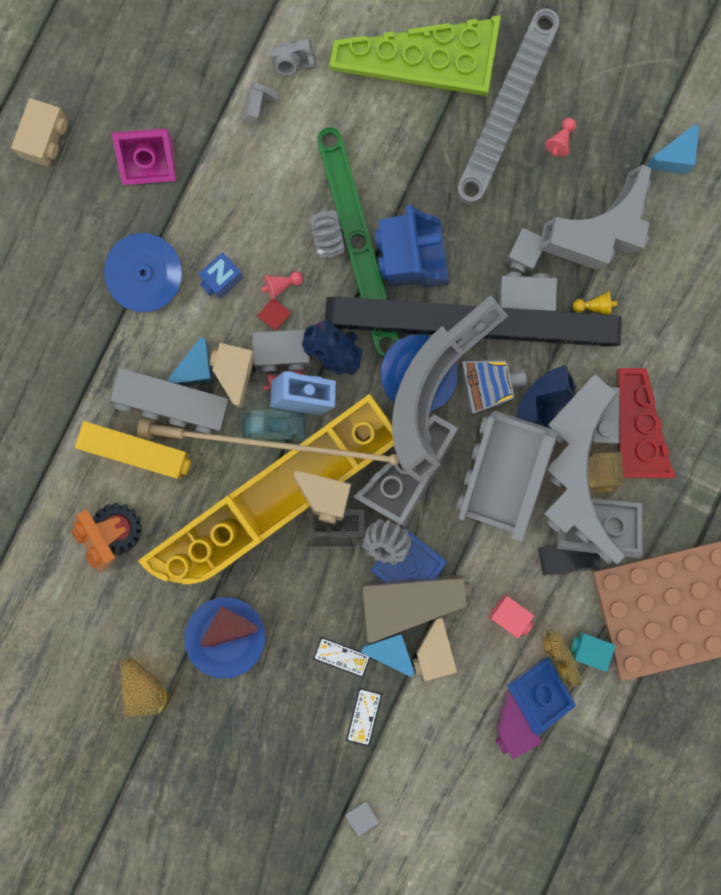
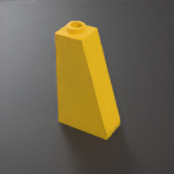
[75,421,192,480]

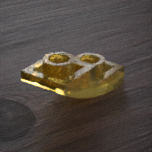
[543,629,582,687]

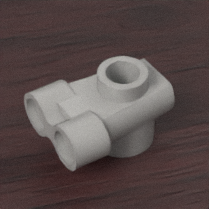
[271,38,316,75]

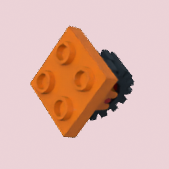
[71,503,142,573]

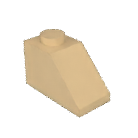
[210,343,255,409]
[294,470,351,524]
[412,617,457,681]

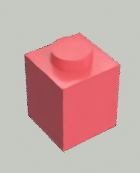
[488,594,534,639]

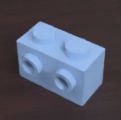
[270,371,336,416]

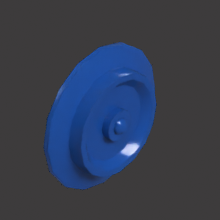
[104,233,183,312]
[381,335,458,412]
[184,598,265,678]

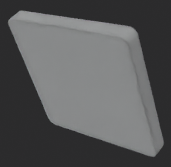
[345,801,379,836]

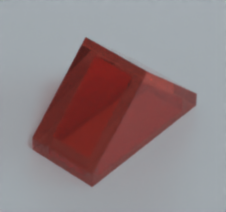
[201,606,258,649]

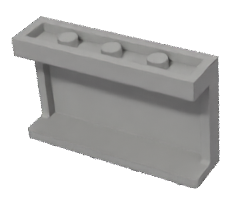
[456,411,559,542]

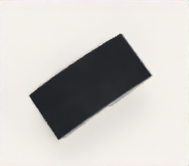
[538,544,602,576]

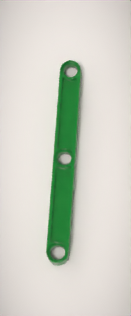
[317,127,399,358]

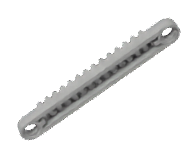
[457,8,559,205]

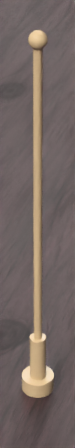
[137,417,400,466]

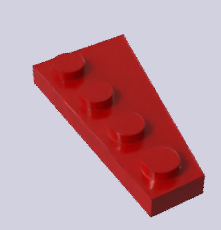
[617,368,676,478]

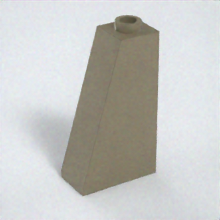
[363,575,471,643]

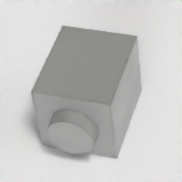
[505,228,542,275]

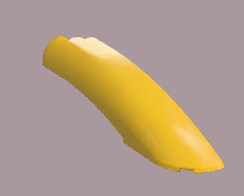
[138,394,394,585]

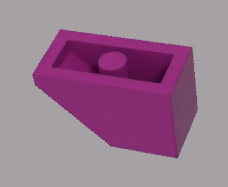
[495,690,542,759]

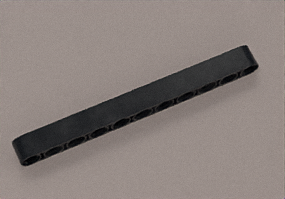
[325,297,622,347]

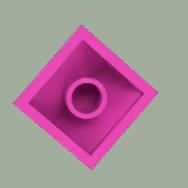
[112,128,176,185]

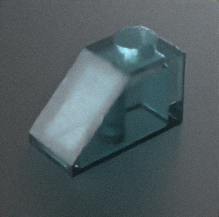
[242,410,305,441]

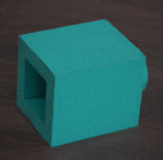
[568,631,616,672]

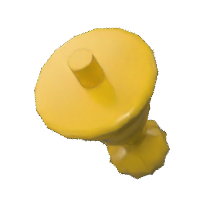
[572,291,617,315]

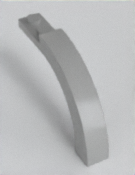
[392,295,508,482]

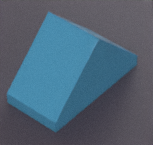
[647,124,699,174]
[167,337,214,386]
[361,632,414,677]

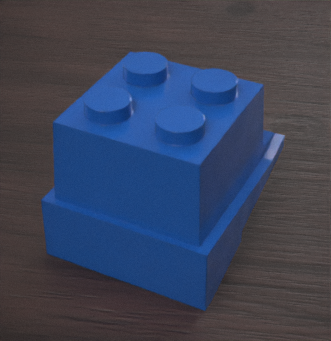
[375,206,449,288]

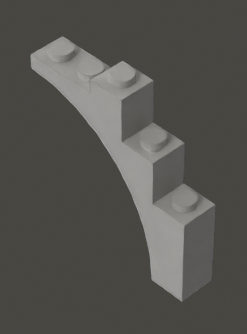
[545,374,626,564]

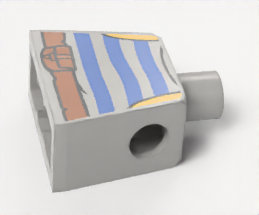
[460,360,527,416]

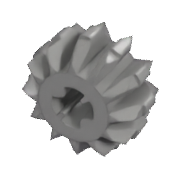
[310,210,345,258]
[362,519,412,565]

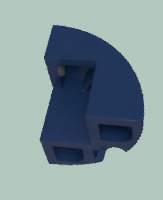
[516,365,576,429]

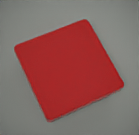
[258,299,291,331]

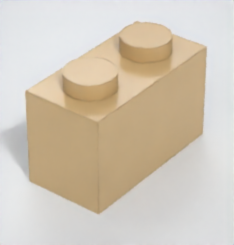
[11,98,67,167]

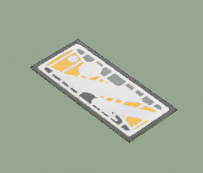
[313,636,371,678]
[346,688,383,747]

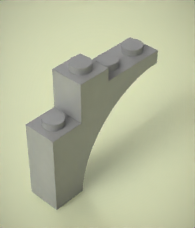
[539,165,652,270]

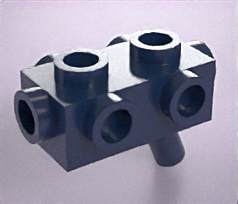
[302,320,363,375]

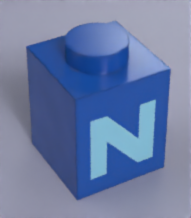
[198,252,243,299]

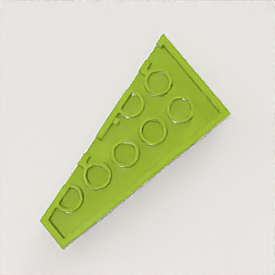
[329,15,501,96]

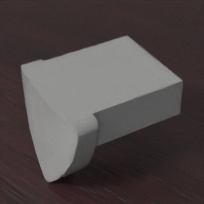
[241,82,279,125]

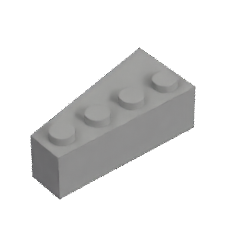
[109,368,228,434]
[354,415,459,527]

